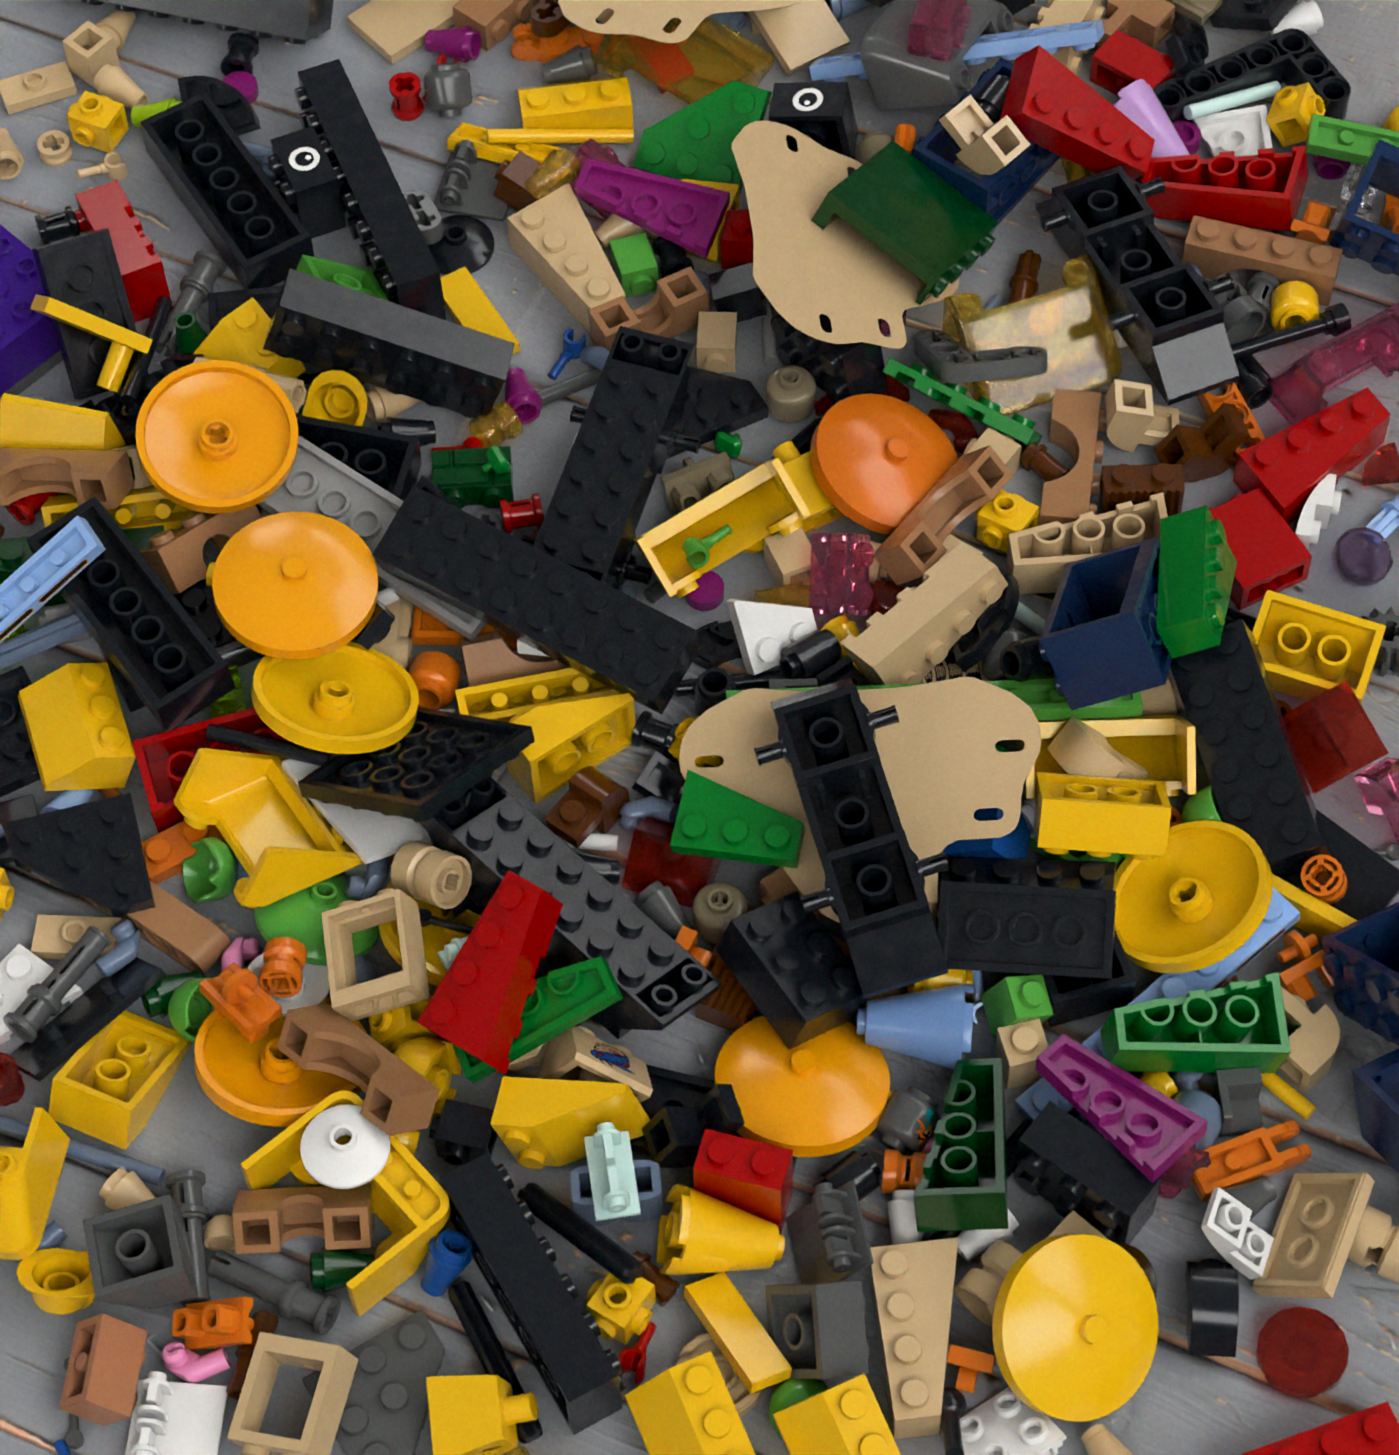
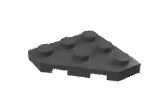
[302,1310,445,1455]

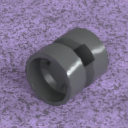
[1212,274,1266,345]

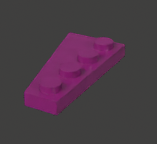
[575,158,730,259]
[1035,1034,1208,1183]

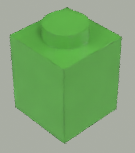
[609,232,659,298]
[981,974,1054,1036]

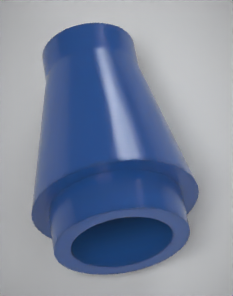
[420,1230,472,1297]

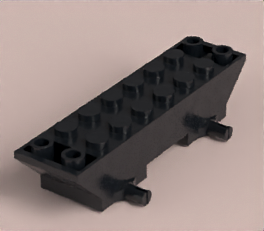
[1036,165,1240,406]
[521,326,701,589]
[754,677,950,999]
[424,777,722,1039]

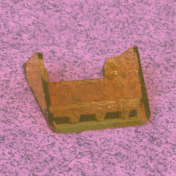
[593,16,775,105]
[942,255,1122,416]

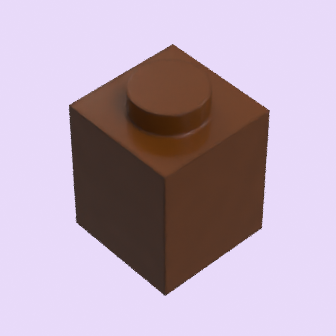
[493,150,557,211]

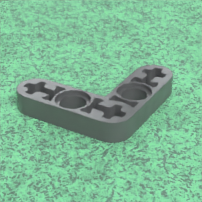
[914,329,1048,383]

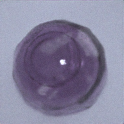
[1331,527,1394,587]

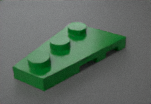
[670,770,805,868]

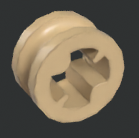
[37,130,73,167]

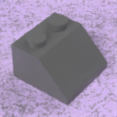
[83,1194,198,1309]
[765,1280,869,1379]

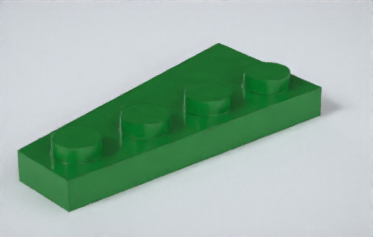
[883,358,1042,446]
[452,956,623,1083]

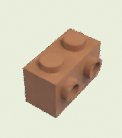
[59,1313,147,1426]

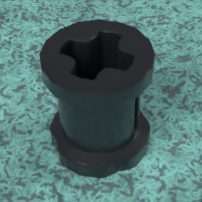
[220,32,259,76]
[34,206,80,245]
[652,236,694,278]
[631,710,679,759]

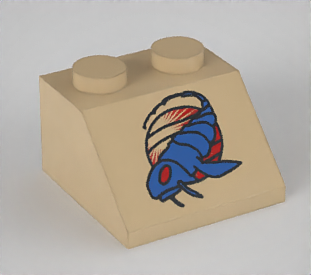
[538,1026,653,1103]

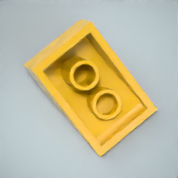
[193,297,306,378]
[507,693,636,805]
[48,1010,192,1151]
[491,1076,650,1170]

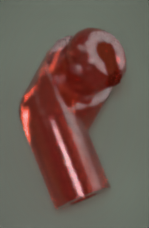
[928,409,979,454]

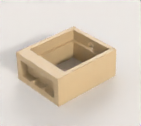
[321,888,430,1022]
[227,1332,359,1455]

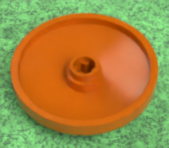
[810,394,958,535]

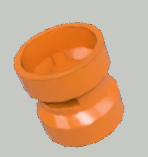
[1300,854,1348,905]
[259,937,307,998]
[882,1149,927,1194]

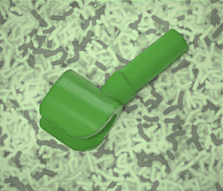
[682,524,732,569]

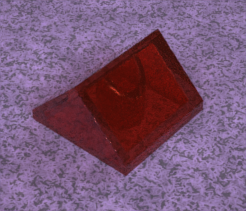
[1283,681,1388,794]
[622,817,722,909]

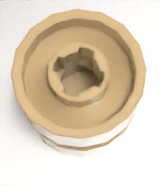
[390,841,472,909]
[1347,1204,1399,1285]
[954,1240,1023,1327]

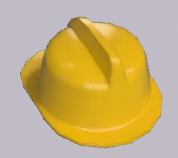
[301,369,367,427]
[16,1248,95,1315]

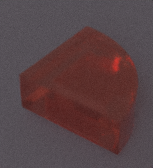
[1362,443,1399,486]

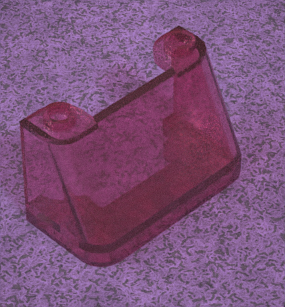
[1269,302,1399,426]

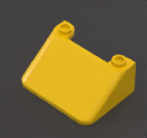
[173,748,364,908]

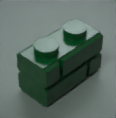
[432,446,514,509]

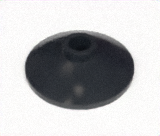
[427,215,494,275]

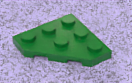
[633,80,772,193]

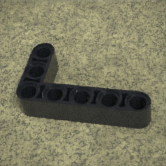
[1154,28,1351,123]

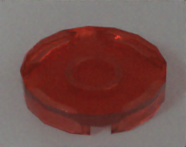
[1255,1306,1349,1399]

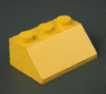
[517,75,634,145]
[0,393,127,451]
[1252,590,1386,716]
[18,662,136,791]
[1034,772,1172,861]
[625,1351,756,1455]
[772,1373,901,1455]

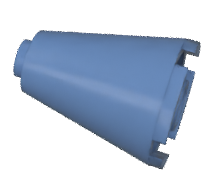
[857,984,974,1070]

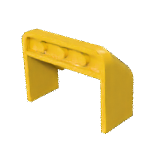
[633,457,811,599]
[1016,714,1196,799]
[240,1090,451,1317]
[0,1107,70,1260]

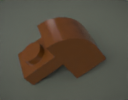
[1154,403,1250,483]
[543,766,630,849]

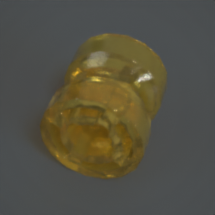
[469,401,523,448]

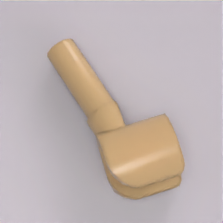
[76,152,128,181]

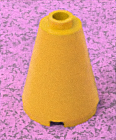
[656,1184,785,1275]

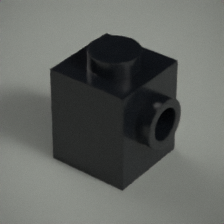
[709,262,766,323]
[429,1099,498,1166]

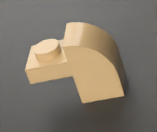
[939,94,1030,175]
[1105,379,1180,452]
[1047,716,1150,780]
[1278,986,1340,1094]

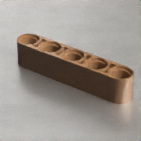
[85,881,231,976]

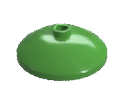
[254,874,380,966]

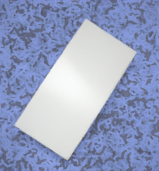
[1295,473,1342,550]
[1201,1187,1274,1280]

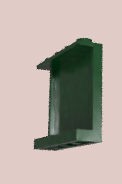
[811,141,999,305]

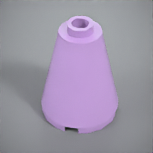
[1113,79,1190,158]

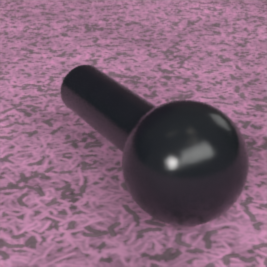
[940,1387,967,1455]

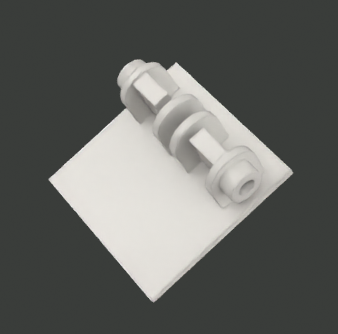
[125,1371,228,1455]
[940,1387,1067,1455]

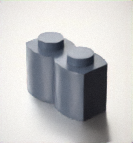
[570,1160,663,1227]

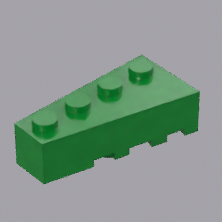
[1156,505,1237,659]
[1100,972,1291,1074]

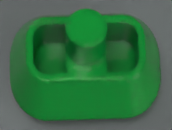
[714,432,743,458]
[482,445,511,474]

